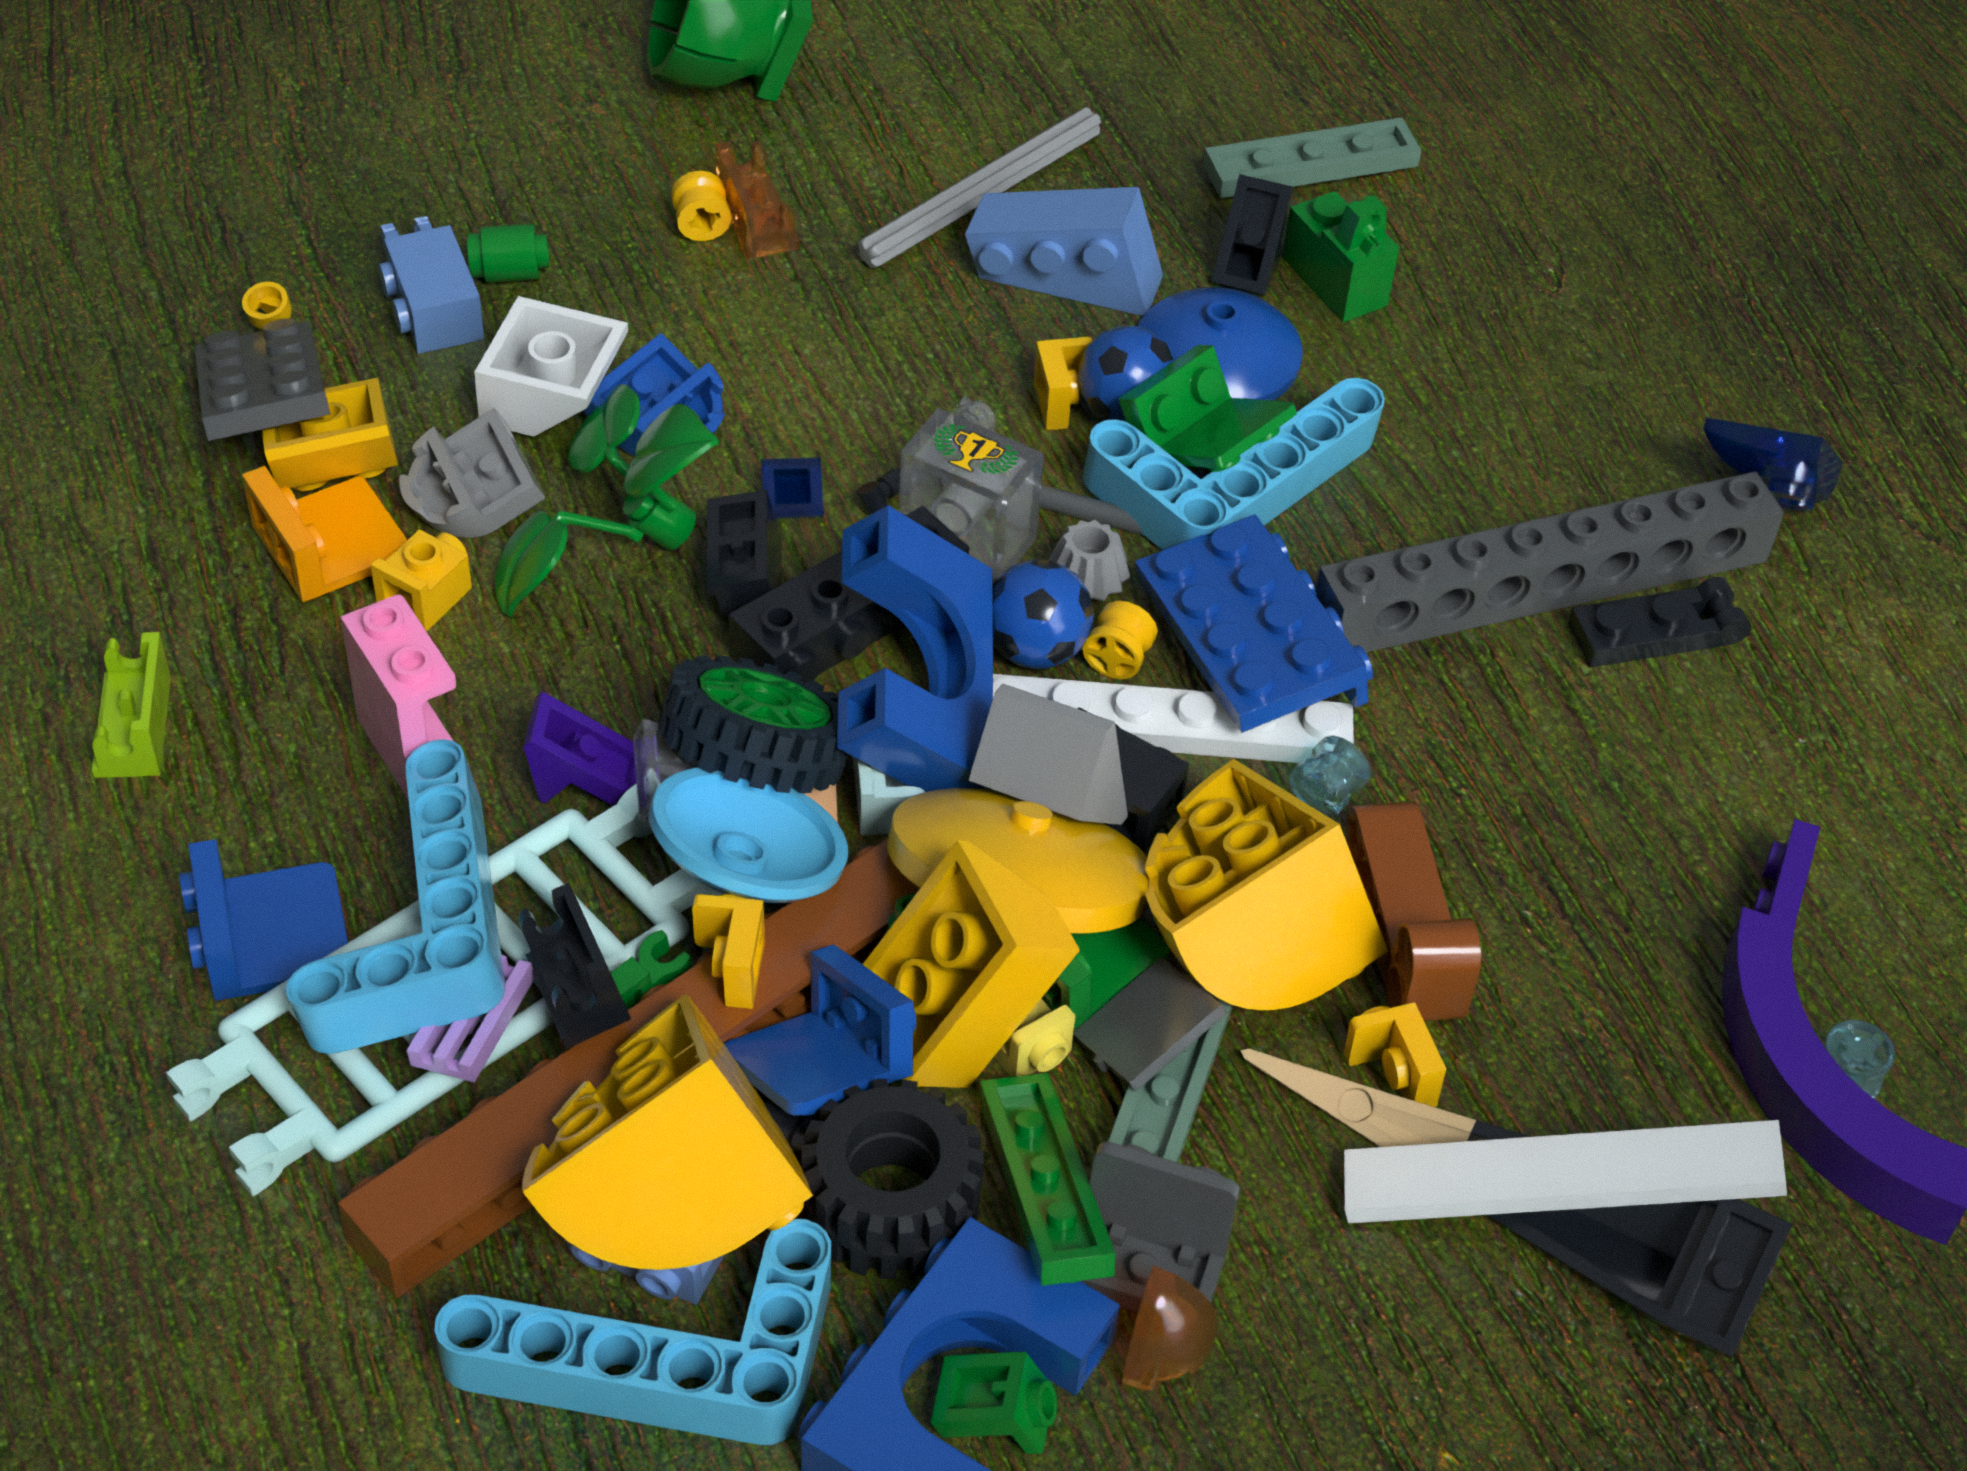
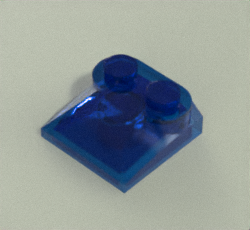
[1703,417,1843,512]

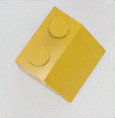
[262,378,398,491]

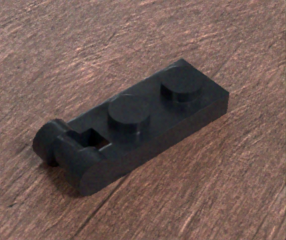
[1568,577,1752,668]

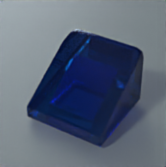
[761,457,824,519]

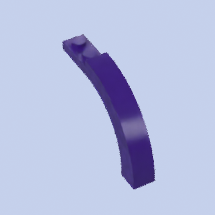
[1722,819,1967,1245]

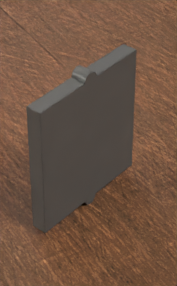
[1073,957,1227,1092]

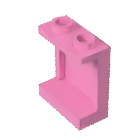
[340,595,469,800]

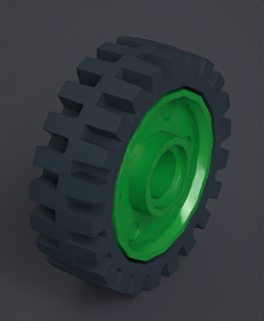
[658,655,849,793]

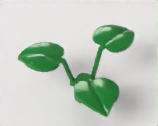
[495,384,719,619]

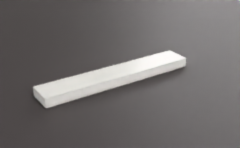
[1344,1120,1787,1223]

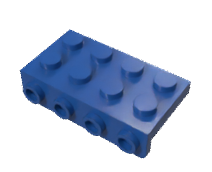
[1135,514,1373,733]

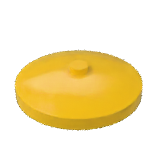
[887,788,1149,933]

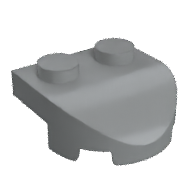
[399,408,546,538]

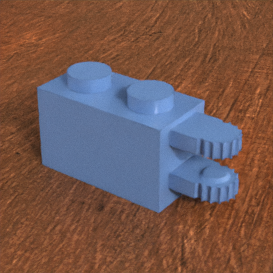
[378,216,484,354]

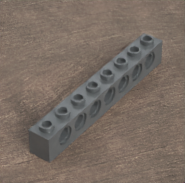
[1315,472,1784,652]

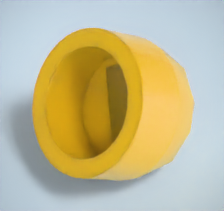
[242,282,292,331]

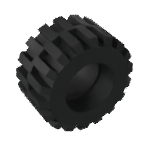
[801,1079,983,1279]

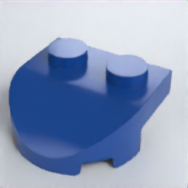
[583,333,725,457]

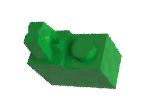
[1282,191,1399,323]

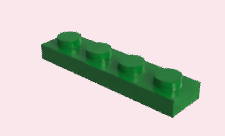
[980,1073,1116,1286]

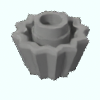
[1048,520,1131,602]

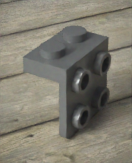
[1081,1142,1240,1333]

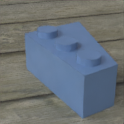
[965,187,1163,316]

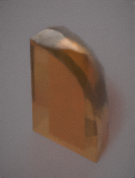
[1122,1265,1217,1391]

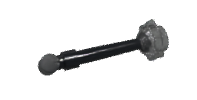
[857,396,997,514]

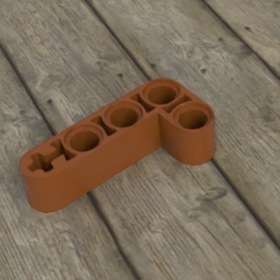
[1346,801,1481,1021]

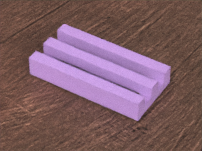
[407,955,535,1083]

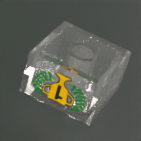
[899,408,1044,580]

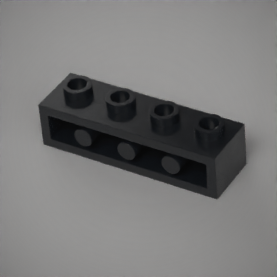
[728,505,969,682]

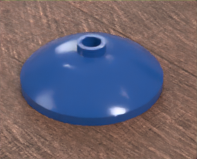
[1138,287,1303,400]

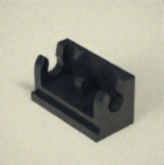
[706,490,782,623]
[519,882,631,1049]

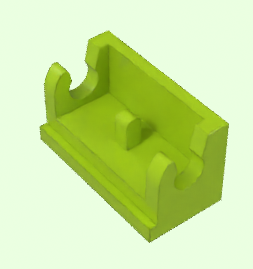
[92,632,171,778]

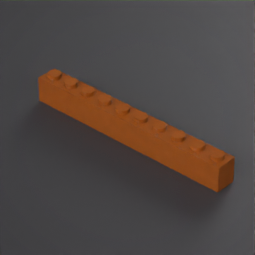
[337,838,920,1299]

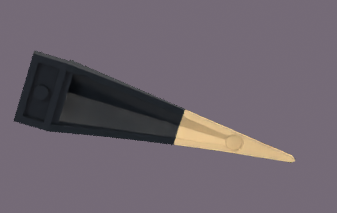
[1240,1049,1793,1360]

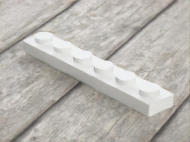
[993,674,1354,767]

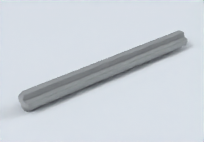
[858,107,1101,268]

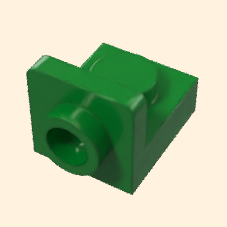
[931,1351,1057,1454]

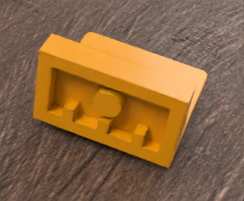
[242,466,407,603]

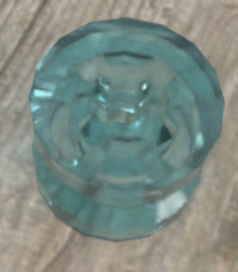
[1289,735,1371,817]
[1824,1020,1895,1099]

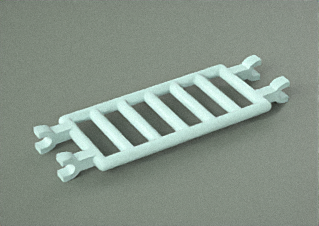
[166,779,723,1197]

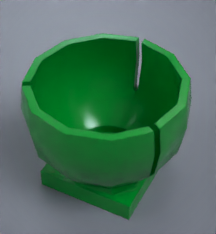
[646,0,813,102]

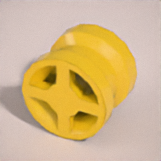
[671,170,732,241]
[1082,601,1158,680]

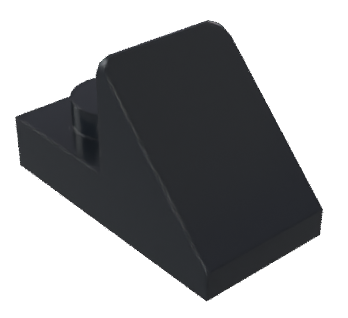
[1212,174,1295,296]

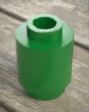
[467,223,550,283]

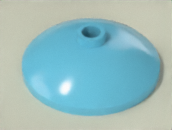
[649,768,848,903]

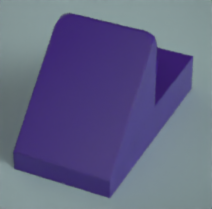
[523,691,649,806]

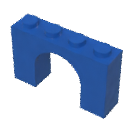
[837,505,993,792]
[798,1217,1120,1471]

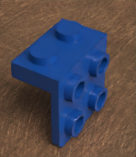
[179,839,348,1001]
[724,944,916,1115]

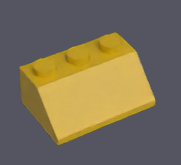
[863,840,1080,1088]

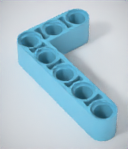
[1082,378,1385,550]
[285,739,505,1054]
[434,1219,831,1445]

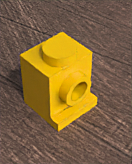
[371,529,472,632]

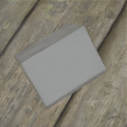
[968,683,1128,825]

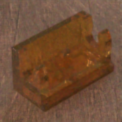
[715,141,800,259]

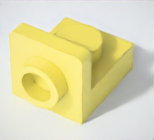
[994,998,1075,1077]

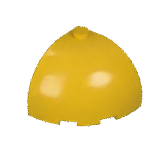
[1145,759,1388,1010]
[522,993,813,1270]

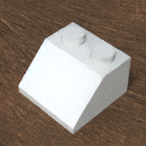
[474,296,628,437]

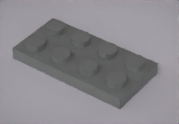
[195,318,330,441]

